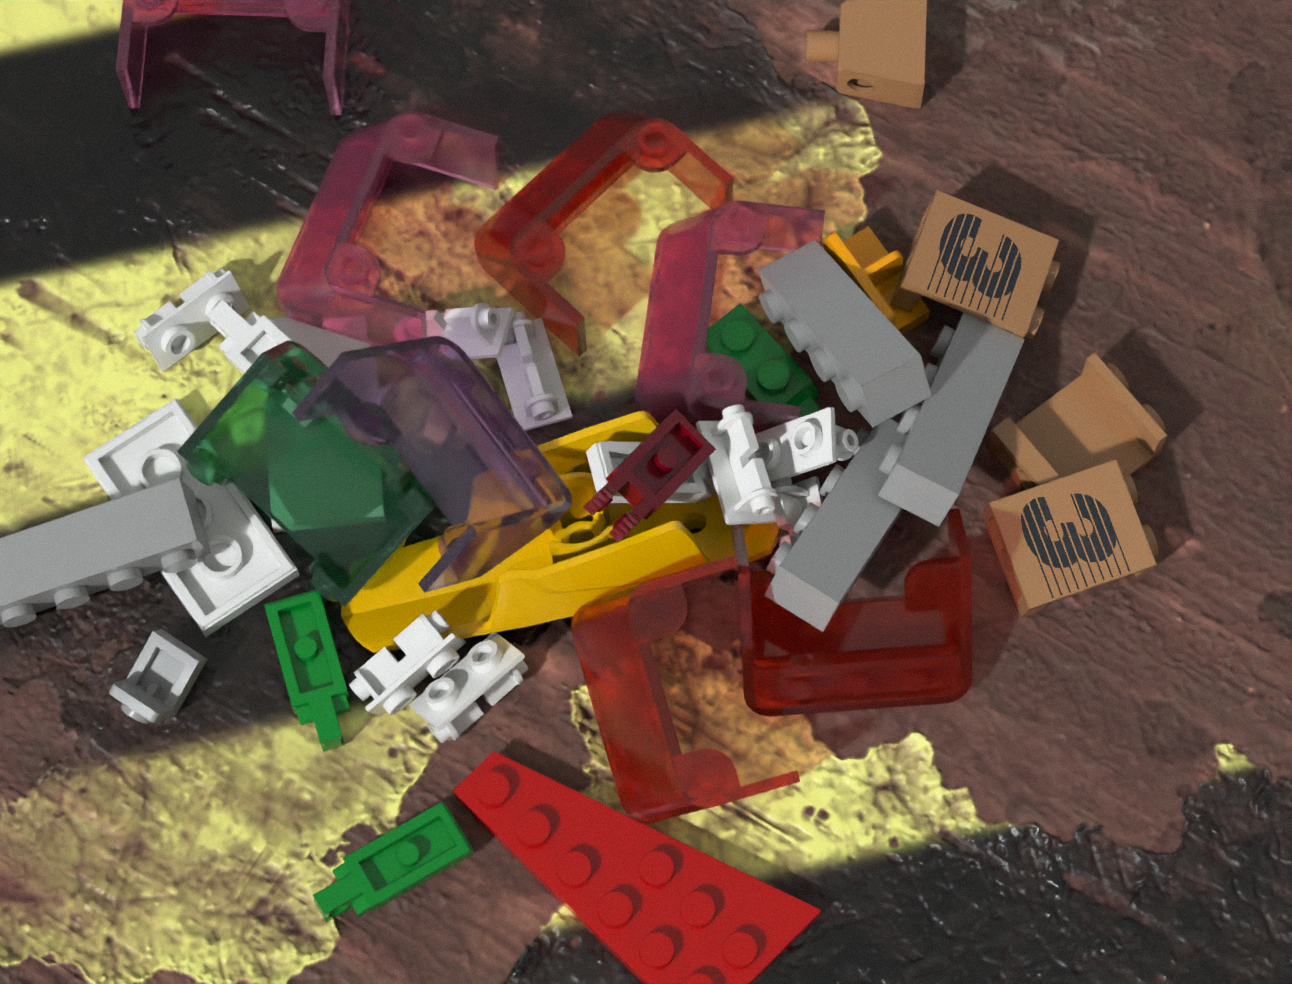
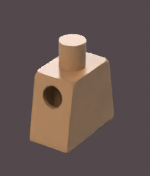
[805,0,927,109]

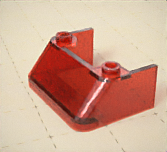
[474,112,733,357]
[731,508,972,717]
[571,556,800,823]

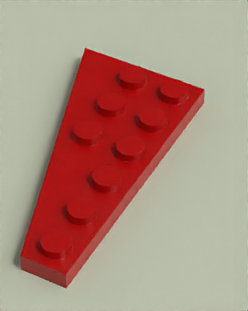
[453,751,822,984]

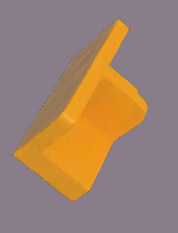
[824,226,930,335]

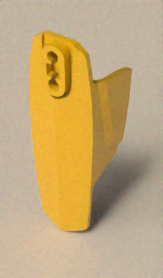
[341,411,781,653]

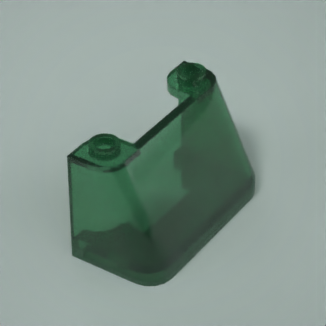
[177,340,454,607]

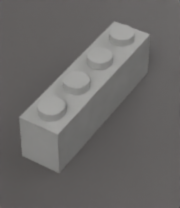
[758,240,932,427]
[878,312,1025,527]
[764,418,904,632]
[0,478,211,627]

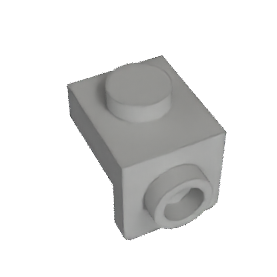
[109,629,207,724]

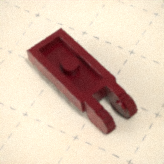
[583,409,716,542]

